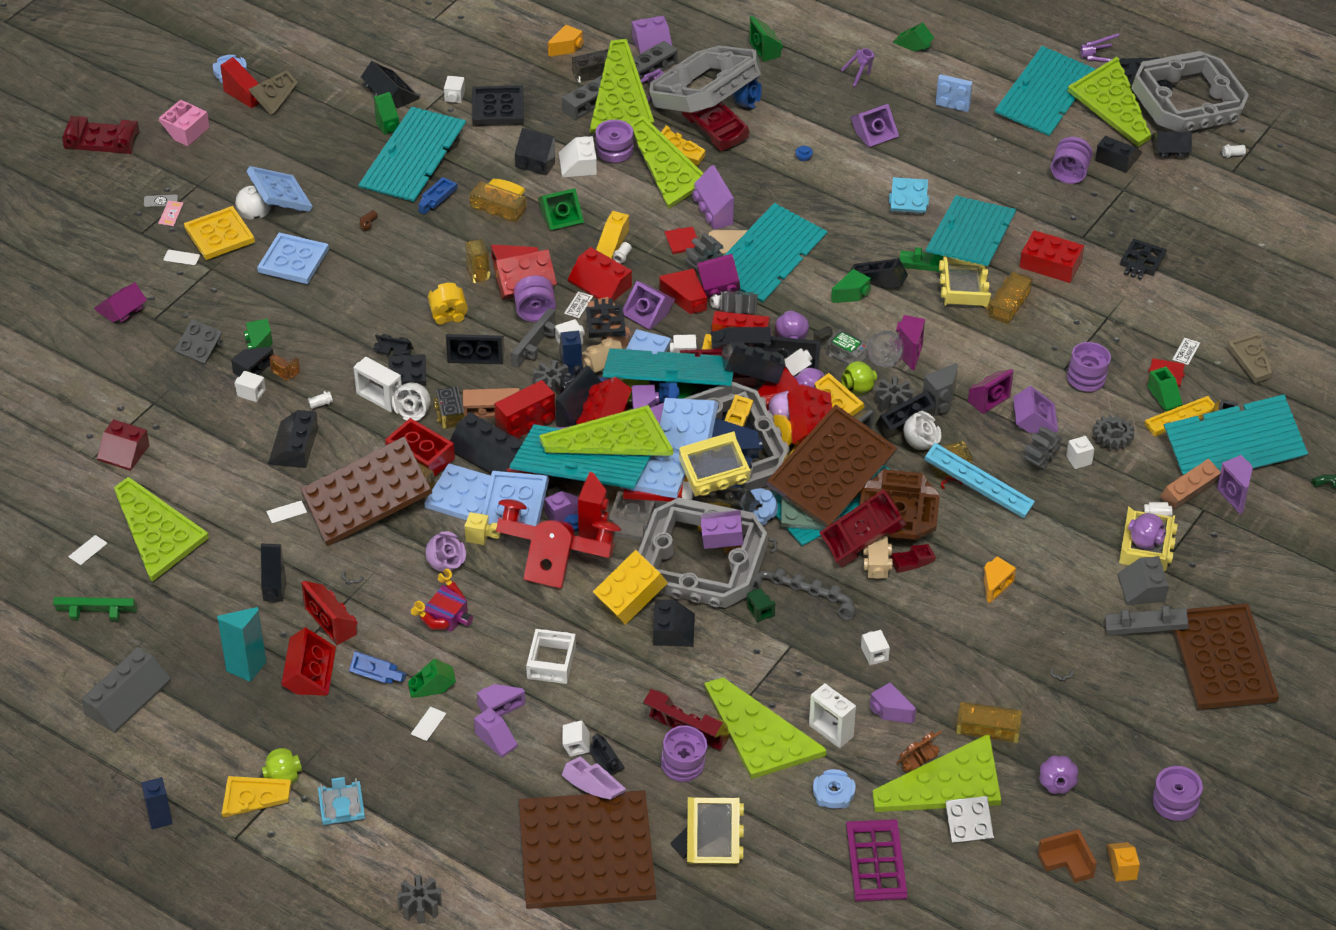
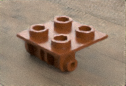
[896,731,942,772]

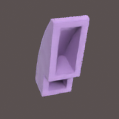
[562,756,626,799]

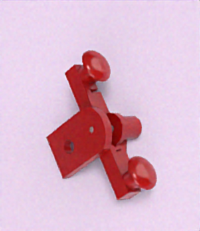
[496,499,621,588]

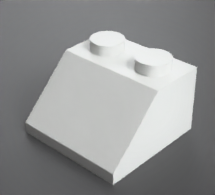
[559,136,597,177]

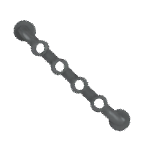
[752,568,856,620]

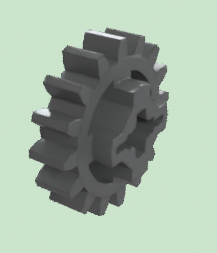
[1093,414,1135,450]

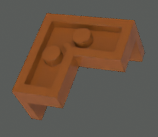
[1037,829,1097,883]

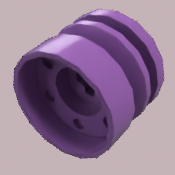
[1051,137,1093,184]
[1067,342,1111,392]
[661,726,707,782]

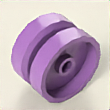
[596,120,633,163]
[514,275,556,322]
[1153,766,1203,821]

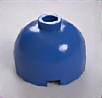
[731,77,762,109]

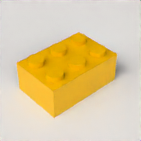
[593,550,668,625]

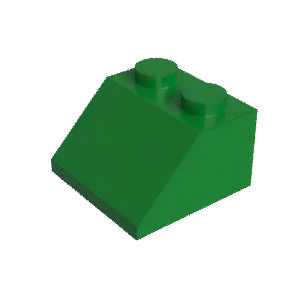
[749,16,783,62]
[538,188,584,230]

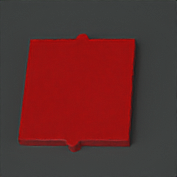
[664,226,698,254]
[1148,358,1185,387]

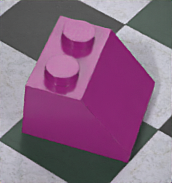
[697,254,740,298]
[94,282,147,322]
[895,315,925,370]
[968,369,1014,414]

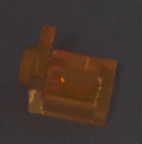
[270,354,300,381]

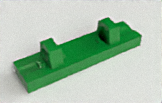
[900,247,971,275]
[53,597,137,621]

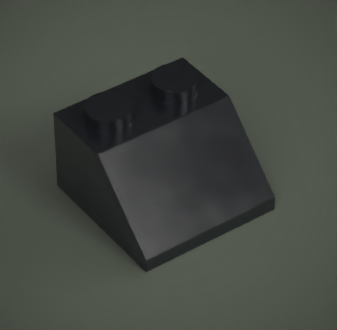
[515,128,555,176]
[1152,132,1192,157]
[1095,136,1142,173]
[653,599,695,647]

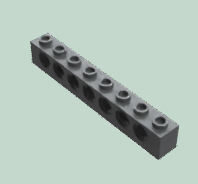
[562,41,678,120]

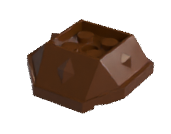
[860,469,940,540]

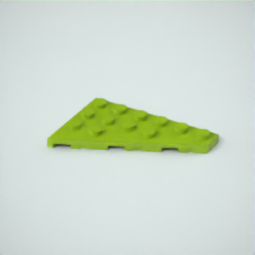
[589,39,654,133]
[1068,57,1151,147]
[539,405,674,456]
[114,477,209,582]
[704,677,826,779]
[872,735,1001,812]

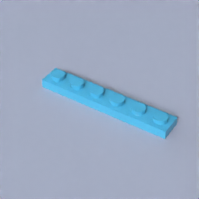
[924,443,1035,519]

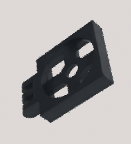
[1120,239,1167,280]
[586,298,626,338]

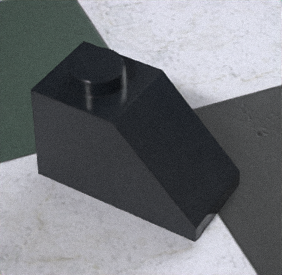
[231,347,275,377]

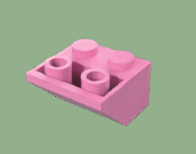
[159,100,210,146]

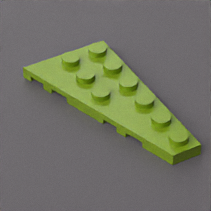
[630,116,704,209]

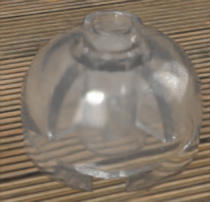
[867,330,905,368]

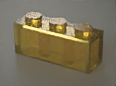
[470,181,527,222]
[987,272,1033,325]
[956,702,1022,743]

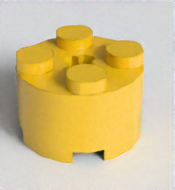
[428,283,468,325]

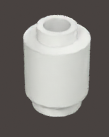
[1144,502,1172,517]

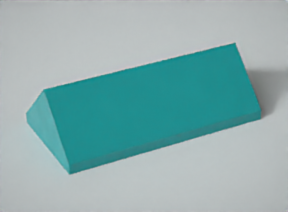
[217,607,266,682]

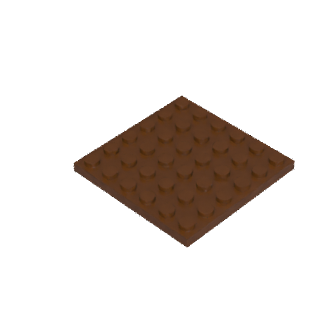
[519,790,656,909]

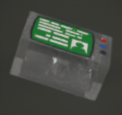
[826,329,870,366]

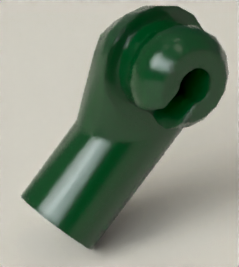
[1311,474,1336,488]

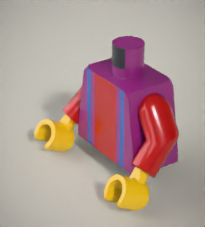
[411,568,473,631]

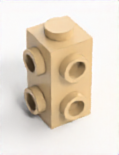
[582,338,622,374]
[863,536,892,579]

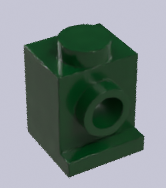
[746,588,776,623]

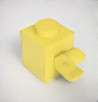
[465,512,501,545]

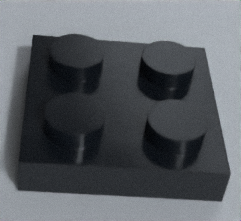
[388,354,426,386]

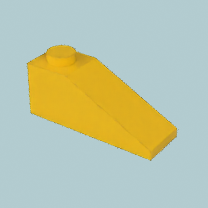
[596,211,629,259]

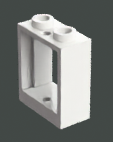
[354,357,402,412]
[526,629,576,684]
[809,683,856,748]

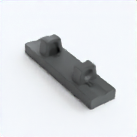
[511,308,556,368]
[1105,606,1188,635]

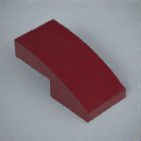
[890,544,936,573]

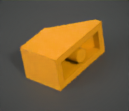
[548,25,584,56]
[984,556,1016,603]
[1106,842,1140,882]

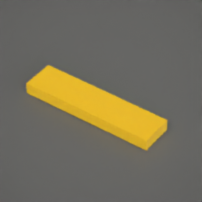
[1144,396,1215,437]

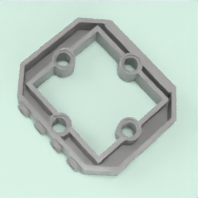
[649,45,761,113]
[1131,51,1249,132]
[683,382,789,502]
[638,498,768,608]

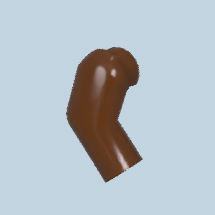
[360,210,378,231]

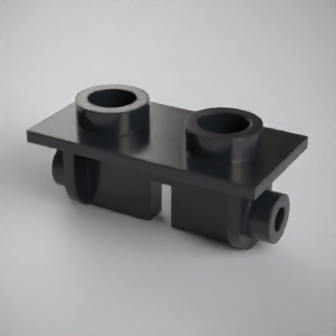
[374,334,414,356]
[590,734,625,775]

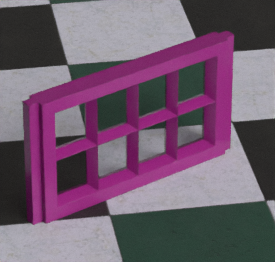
[846,819,907,902]

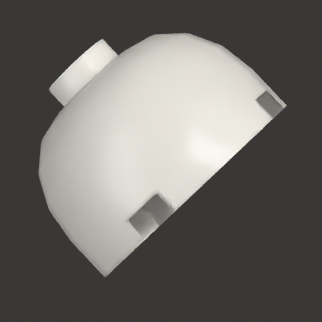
[236,186,271,220]
[392,382,431,421]
[903,411,941,450]

